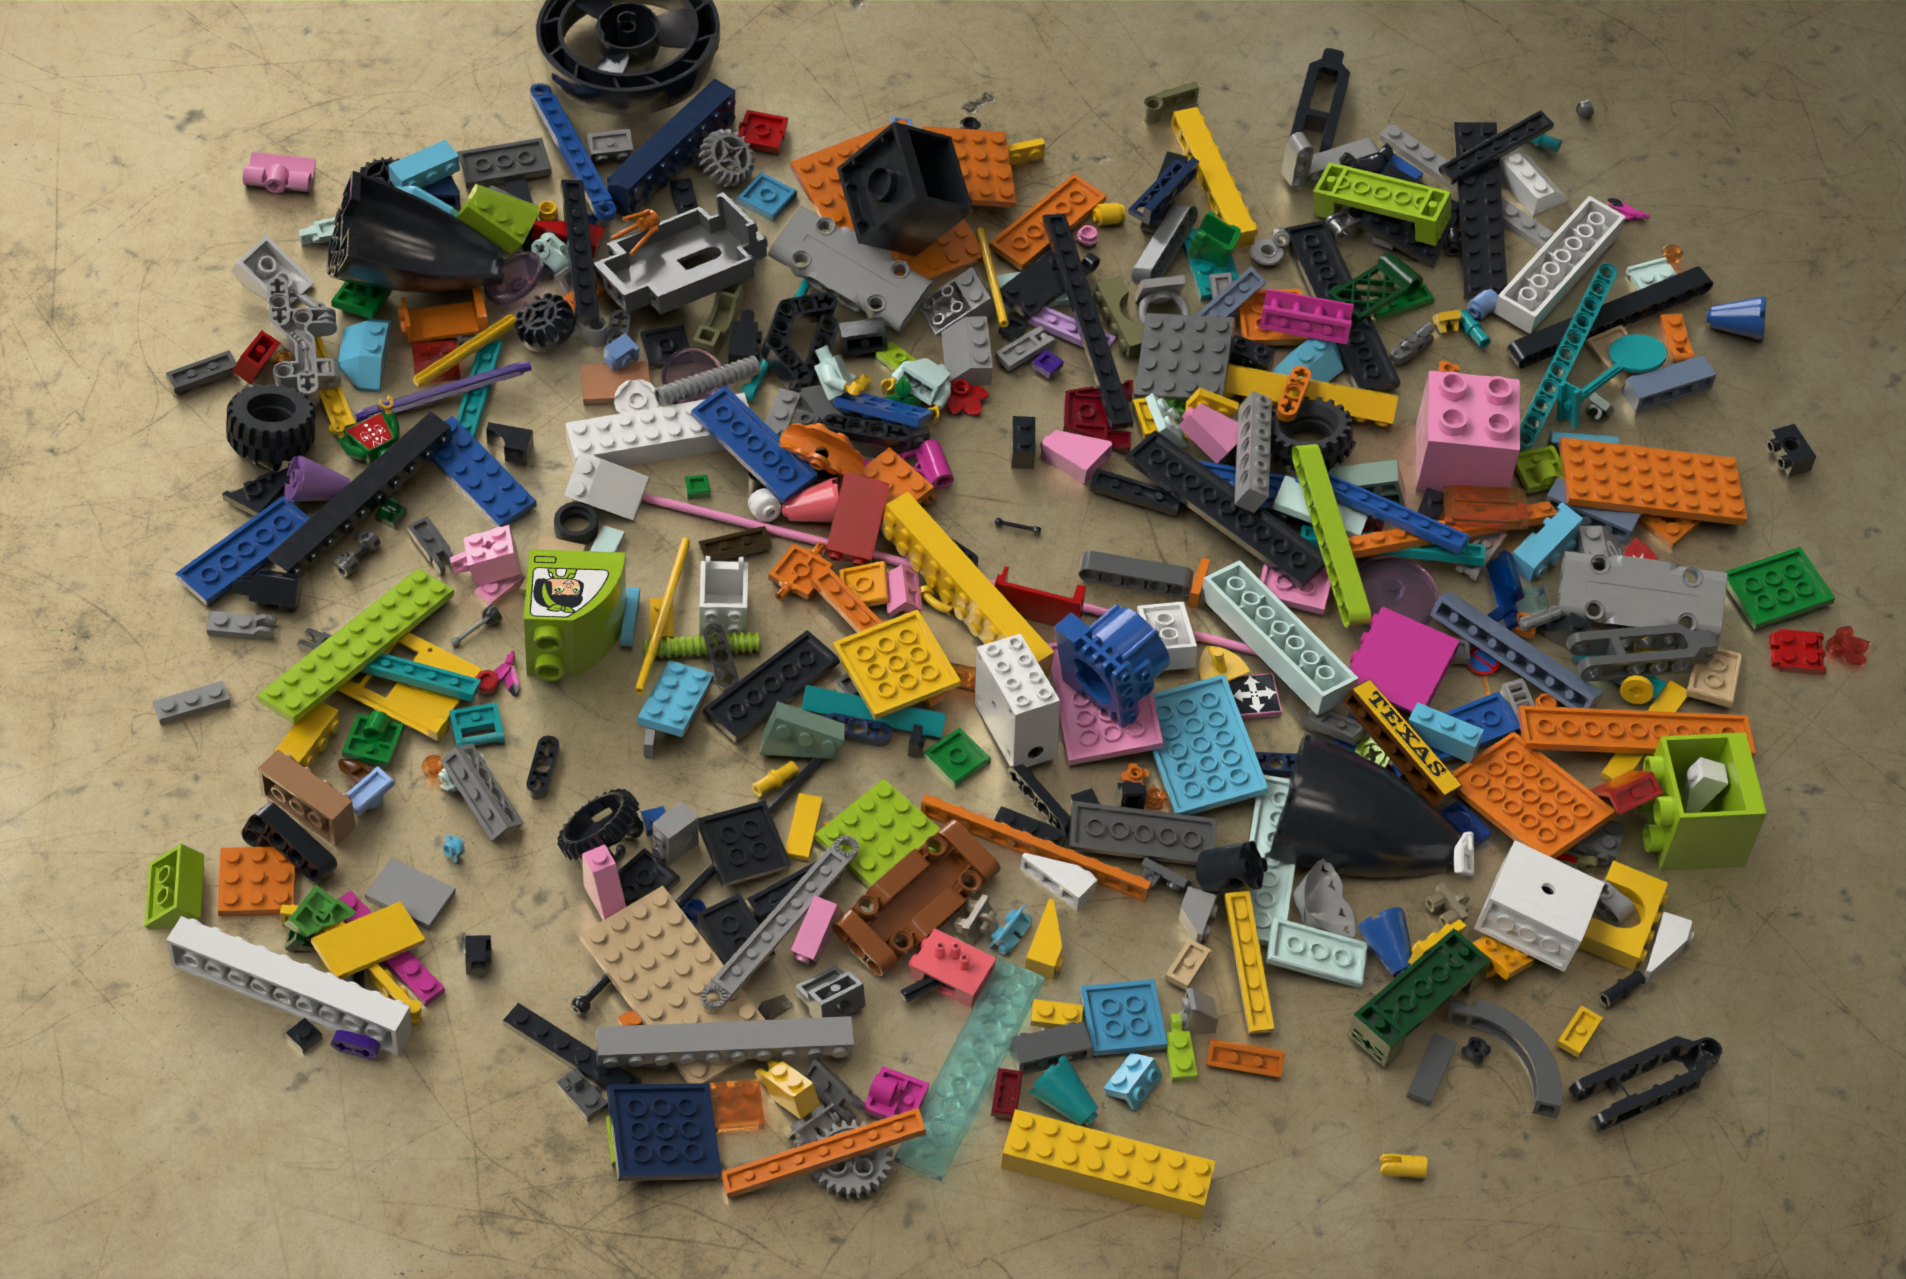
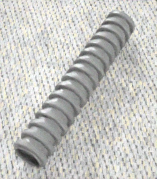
[654,356,760,406]

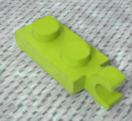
[1166,1013,1198,1082]

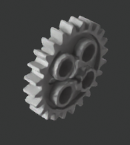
[813,1120,893,1200]

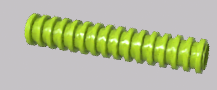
[643,631,761,659]

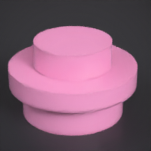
[1077,225,1099,246]

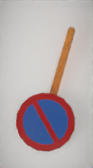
[1466,647,1500,697]

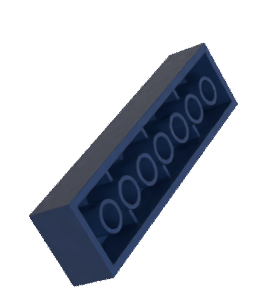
[607,79,736,217]

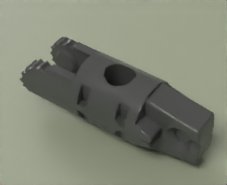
[1390,323,1434,365]

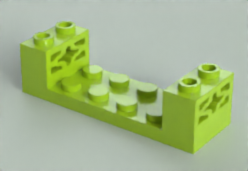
[1313,162,1451,246]

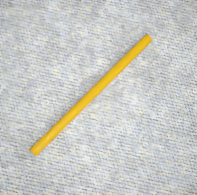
[976,227,1009,327]

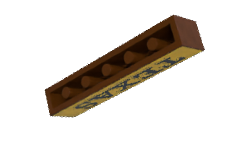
[1341,679,1463,808]

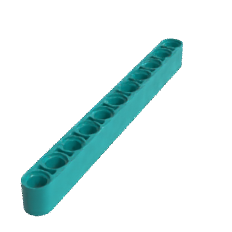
[1520,263,1617,452]

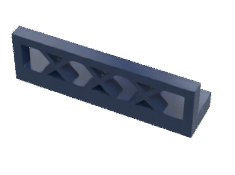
[1128,157,1199,225]

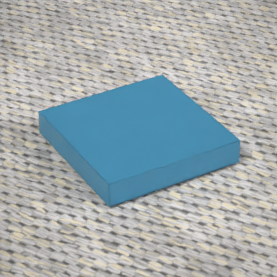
[737,172,797,222]

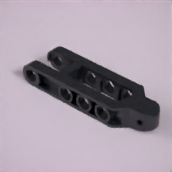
[1290,48,1350,153]
[1569,1036,1722,1132]

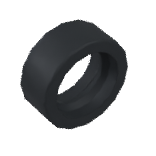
[554,502,598,545]

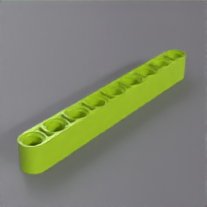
[1292,444,1371,627]

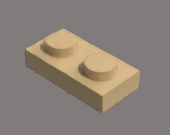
[1165,938,1211,991]

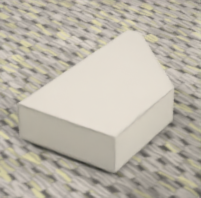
[1454,832,1474,877]

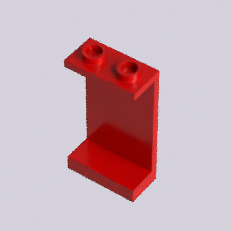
[823,471,890,566]
[995,566,1086,626]
[1590,770,1663,815]

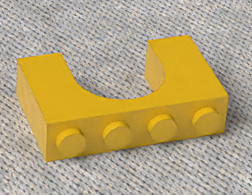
[1578,860,1669,971]

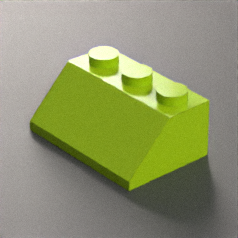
[144,844,204,928]

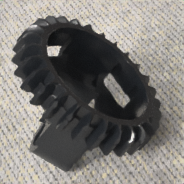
[557,789,644,864]

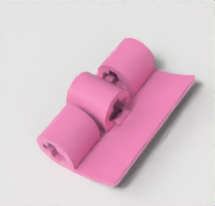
[242,152,316,194]

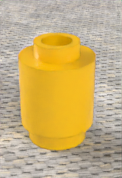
[1092,203,1126,226]

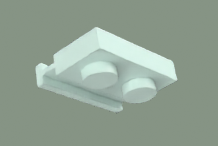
[1626,257,1677,290]

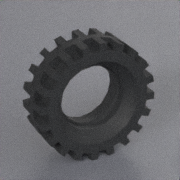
[1270,396,1353,471]

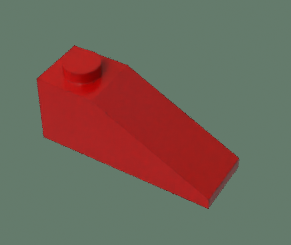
[531,221,605,259]

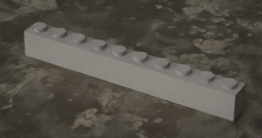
[595,1016,854,1068]

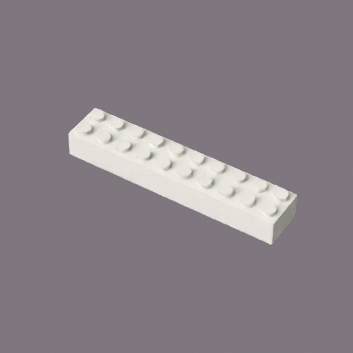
[166,916,412,1057]

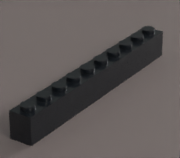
[267,411,453,575]

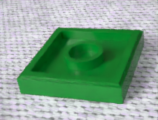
[923,727,991,788]

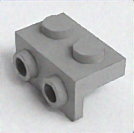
[587,129,634,162]

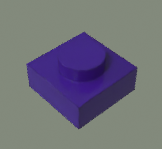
[1032,349,1064,379]

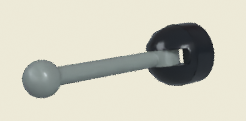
[451,604,502,646]

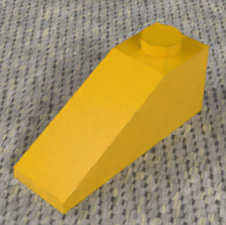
[1024,898,1065,980]

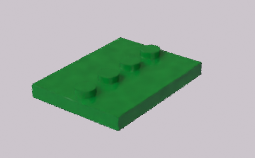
[1725,547,1835,630]

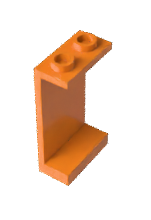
[397,287,488,343]

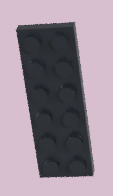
[703,630,840,743]

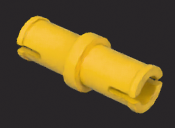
[752,761,799,797]

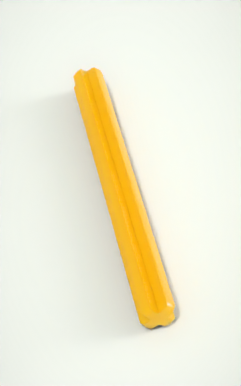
[413,314,517,388]

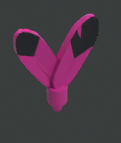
[1607,198,1650,221]
[493,650,520,696]

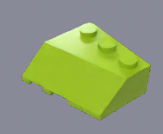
[457,184,540,255]

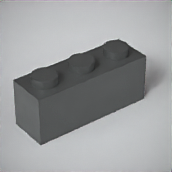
[1009,1021,1093,1075]

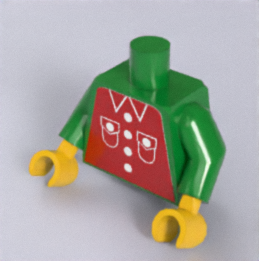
[329,395,400,465]

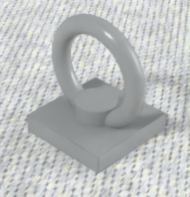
[1134,275,1190,324]

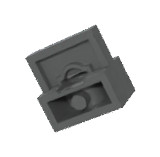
[795,965,866,1018]

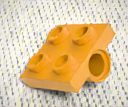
[1472,935,1536,980]

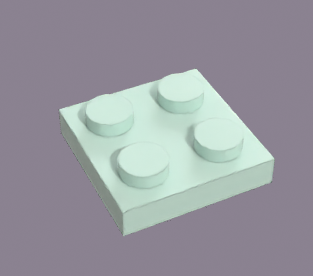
[1145,393,1188,449]

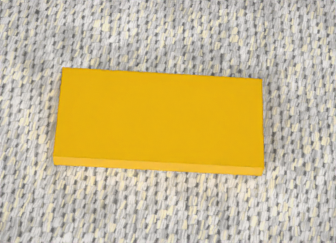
[311,901,425,979]

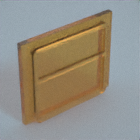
[1443,485,1529,530]

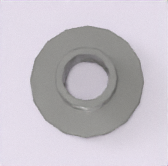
[1250,239,1285,266]

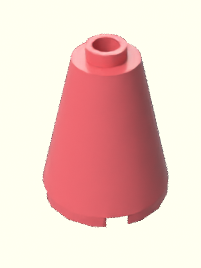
[781,477,840,523]

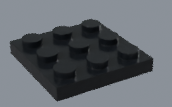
[699,800,791,887]

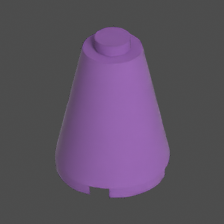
[285,456,350,502]

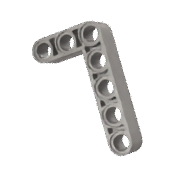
[1281,132,1379,190]

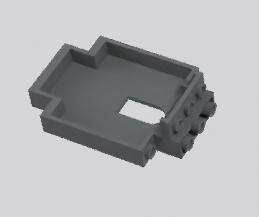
[593,192,768,314]

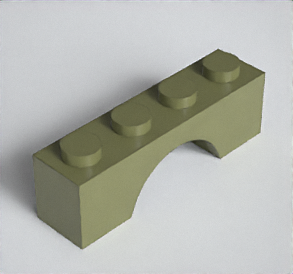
[1093,276,1145,360]
[692,282,745,364]

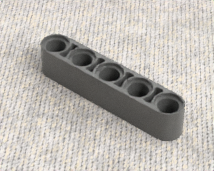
[1132,204,1198,284]
[1078,551,1194,598]

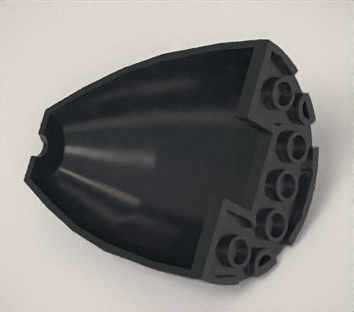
[326,171,505,293]
[1268,731,1463,878]

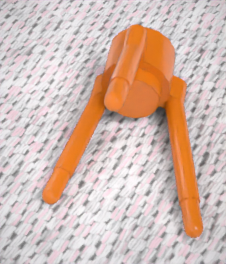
[611,209,660,256]

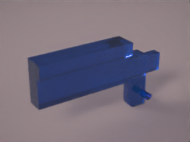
[1486,549,1525,631]

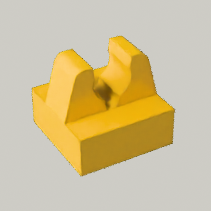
[1432,309,1461,334]

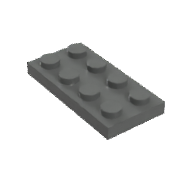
[457,137,552,189]

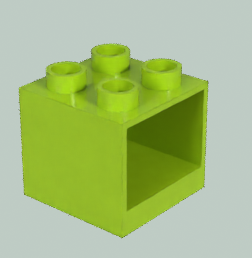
[1635,732,1767,871]

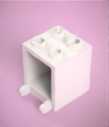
[699,556,748,636]

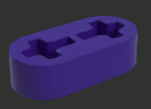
[331,1030,381,1060]

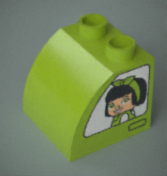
[524,549,626,681]

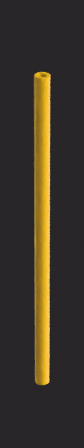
[635,538,691,695]

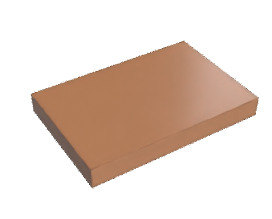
[580,361,650,404]

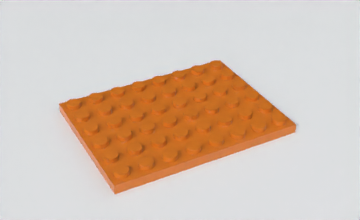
[790,119,983,281]

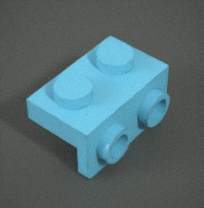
[1103,1053,1162,1111]

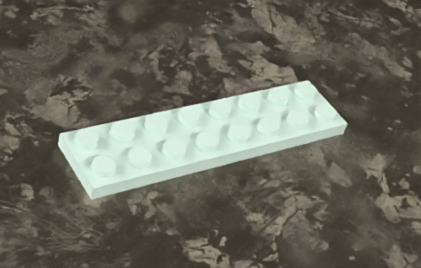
[1249,775,1295,946]

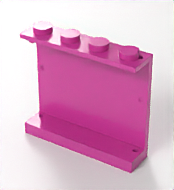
[1349,607,1460,714]

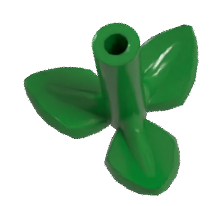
[884,375,922,407]

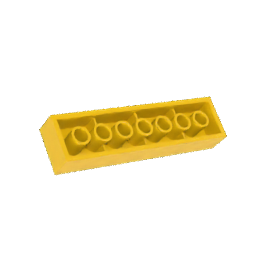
[1001,1109,1216,1220]

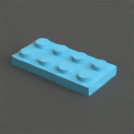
[637,660,714,737]

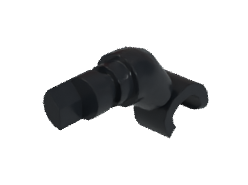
[1339,143,1394,174]

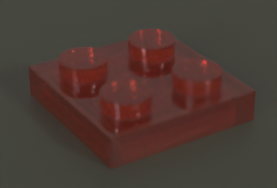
[412,340,461,382]

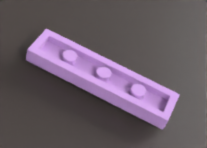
[1027,306,1116,350]

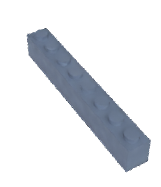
[1430,592,1604,709]

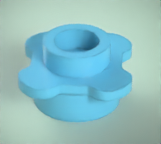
[442,834,465,863]

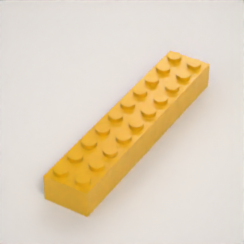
[882,492,1054,678]

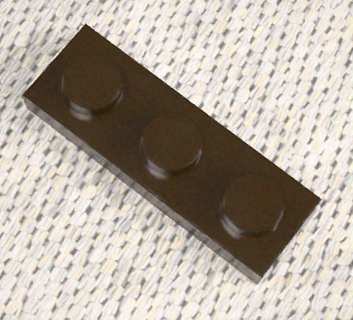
[698,526,772,562]

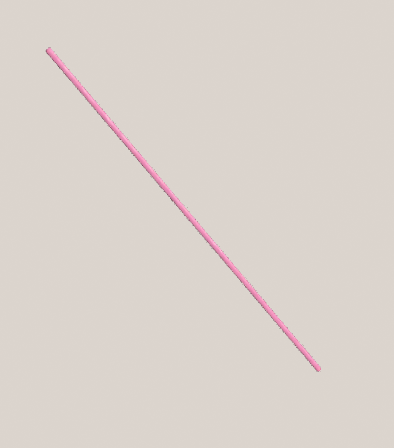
[641,493,1258,656]

